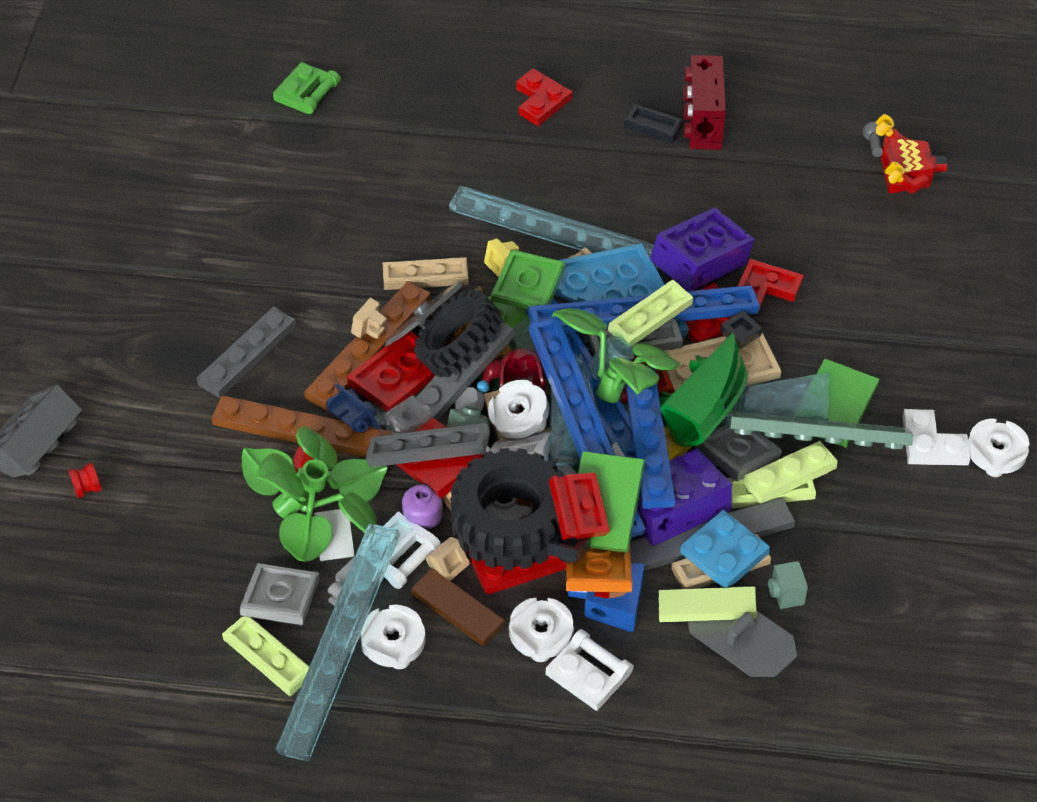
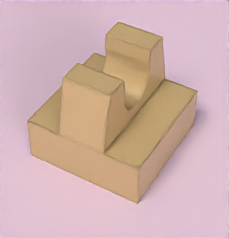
[351,298,387,339]
[425,537,470,581]

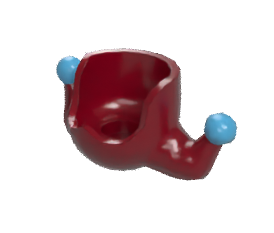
[477,348,546,393]

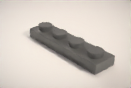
[197,306,296,399]
[414,320,517,421]
[366,423,490,467]

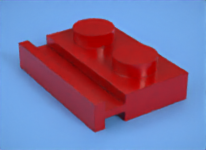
[549,473,610,540]

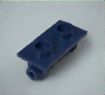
[326,383,380,432]

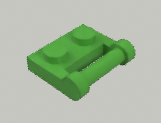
[273,62,341,114]

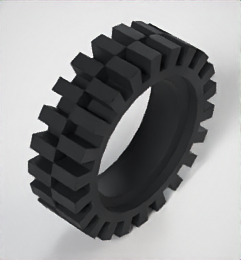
[414,289,502,378]

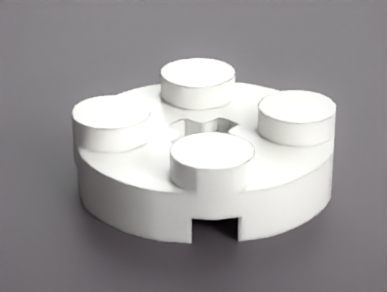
[488,380,550,439]
[968,419,1029,477]
[509,598,574,662]
[360,605,426,669]

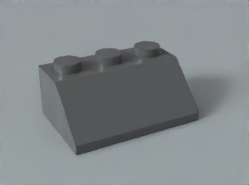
[0,385,82,478]

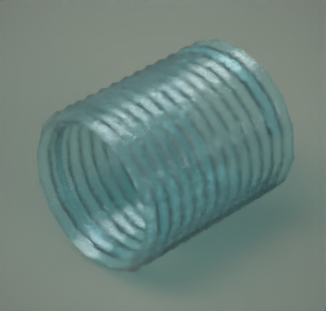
[587,336,635,382]

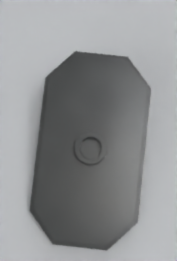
[385,281,464,346]
[688,611,797,677]

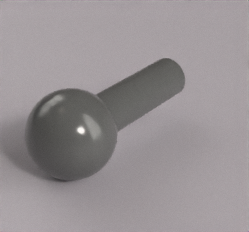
[863,121,883,157]

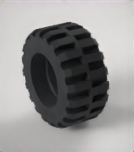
[450,448,565,570]

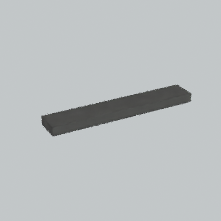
[630,497,795,571]

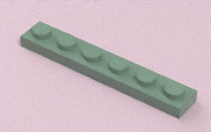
[727,411,914,449]

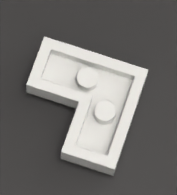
[902,409,970,465]

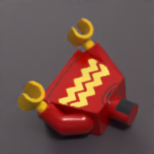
[876,114,947,194]

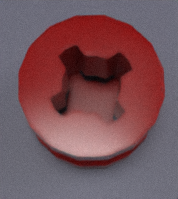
[68,462,102,499]

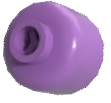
[402,484,443,530]

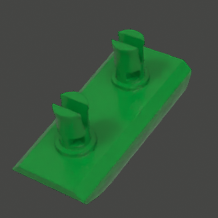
[659,333,749,447]

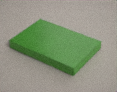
[794,359,880,448]
[578,451,645,553]

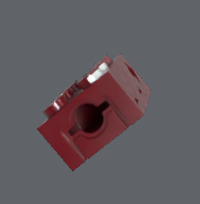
[683,55,726,150]

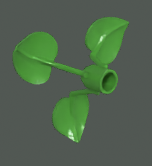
[551,308,680,403]
[256,426,378,539]
[242,447,387,562]

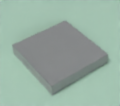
[240,563,319,625]

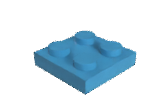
[680,510,770,588]

